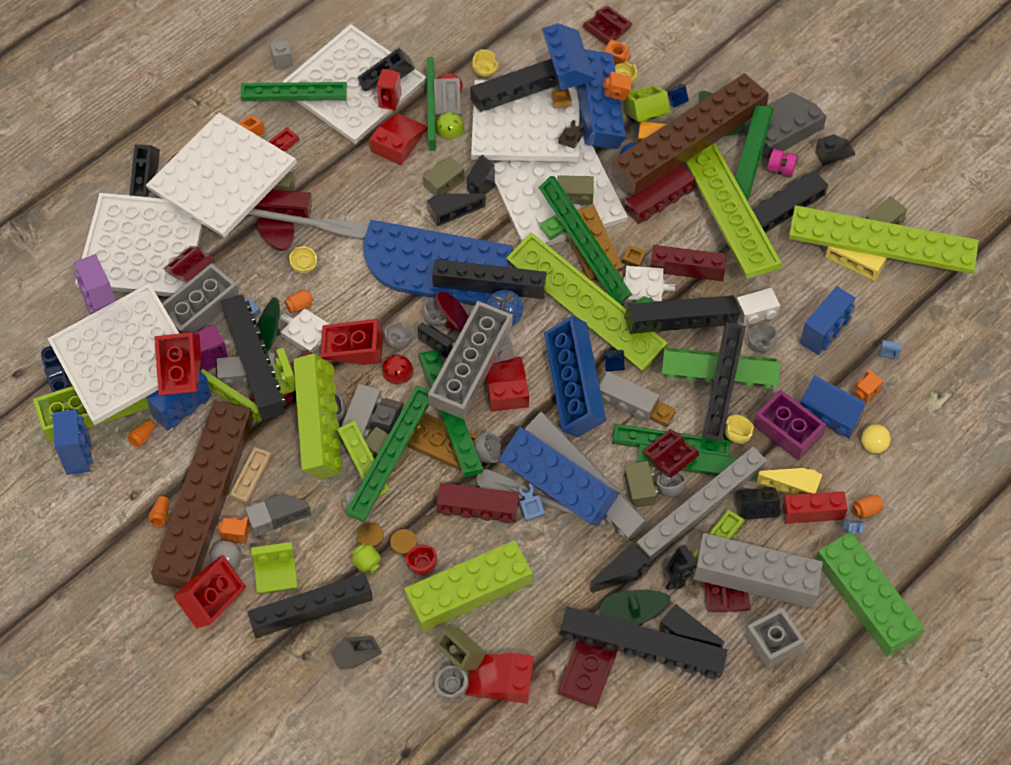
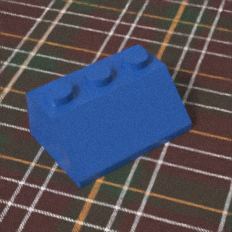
[800,375,866,439]

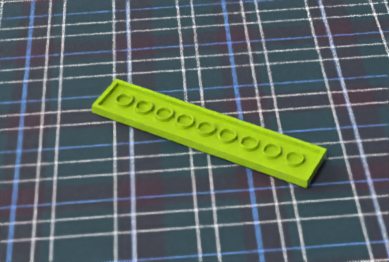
[685,143,782,279]
[789,205,979,274]
[506,232,668,373]

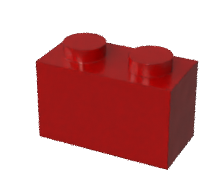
[377,69,401,111]

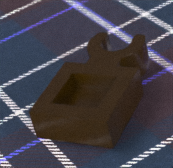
[558,120,584,149]

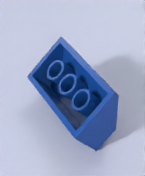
[542,23,595,90]

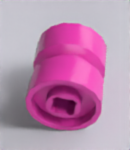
[767,148,798,177]

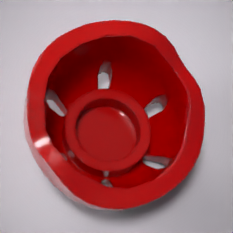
[382,354,414,384]
[405,545,438,576]

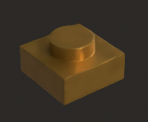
[551,89,572,108]
[622,245,646,267]
[650,401,676,427]

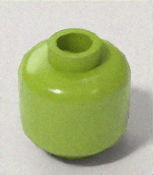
[351,544,381,574]

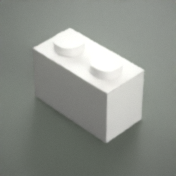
[736,288,780,325]

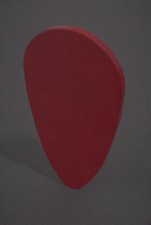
[257,218,294,251]
[436,291,469,333]

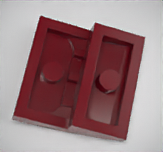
[583,5,632,45]
[163,246,214,282]
[642,429,700,478]
[705,582,751,612]

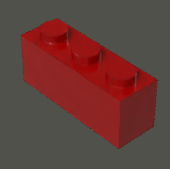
[782,491,848,524]

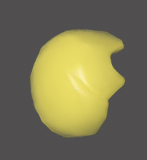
[472,50,498,77]
[615,61,637,86]
[289,246,317,274]
[724,414,754,444]
[861,424,891,453]

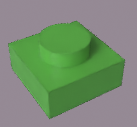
[540,216,565,240]

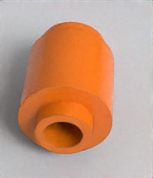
[284,289,313,314]
[852,495,884,519]

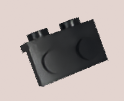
[417,322,456,358]
[736,487,780,520]
[665,545,697,590]

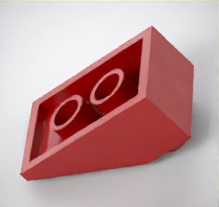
[370,113,428,166]
[320,319,383,365]
[154,332,201,395]
[486,356,529,412]
[173,555,246,629]
[466,653,534,704]

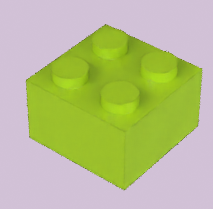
[623,85,670,122]

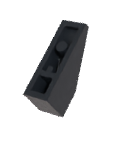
[357,48,415,91]
[129,144,160,197]
[427,194,486,227]
[590,543,650,593]
[659,604,725,648]

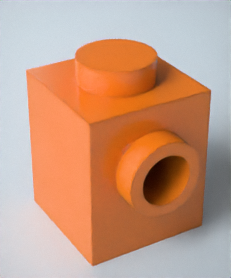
[603,71,631,101]

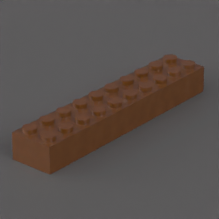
[610,73,769,196]
[151,401,254,589]

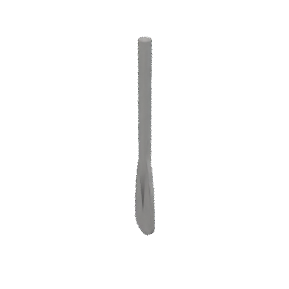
[247,209,368,239]
[476,469,607,526]

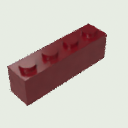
[625,165,696,224]
[246,189,312,218]
[650,245,727,281]
[437,483,519,523]

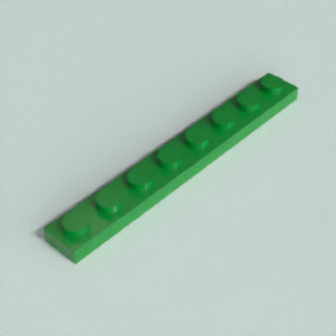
[538,176,632,305]
[419,350,483,477]
[346,385,430,523]

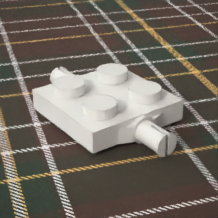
[623,266,675,303]
[280,308,329,353]

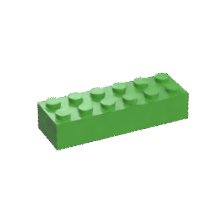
[662,347,781,388]
[815,532,925,657]

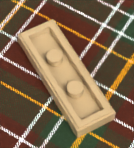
[229,447,272,505]

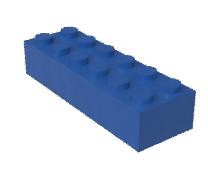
[577,49,626,150]
[544,316,606,438]
[498,427,620,527]

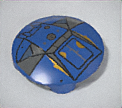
[487,290,523,326]

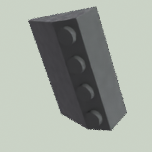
[742,92,827,160]

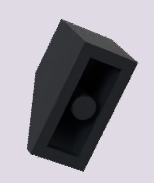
[815,134,855,166]
[467,155,495,194]

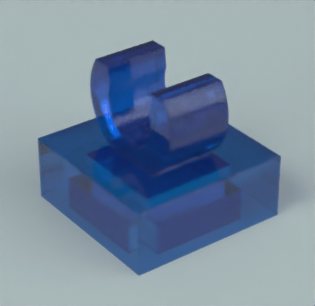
[667,84,689,108]
[604,350,625,372]

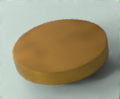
[357,522,384,547]
[390,529,417,555]

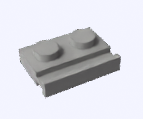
[434,78,461,115]

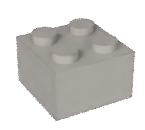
[745,607,805,669]

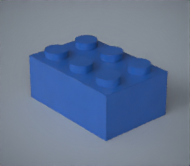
[800,286,856,355]
[147,371,212,432]
[53,409,93,475]

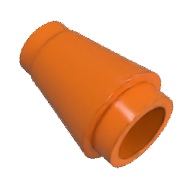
[127,420,155,448]
[148,496,169,527]

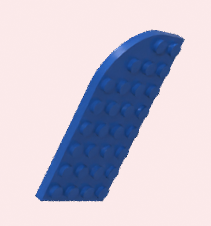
[363,220,513,306]

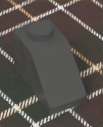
[372,398,404,434]
[264,494,311,529]
[330,636,382,670]

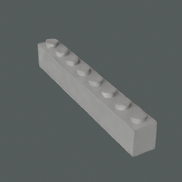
[525,412,650,540]
[636,446,767,562]

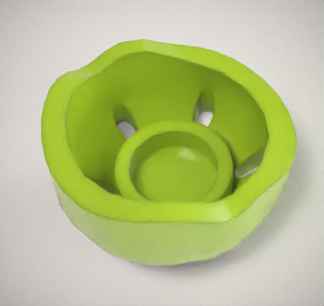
[436,112,465,139]

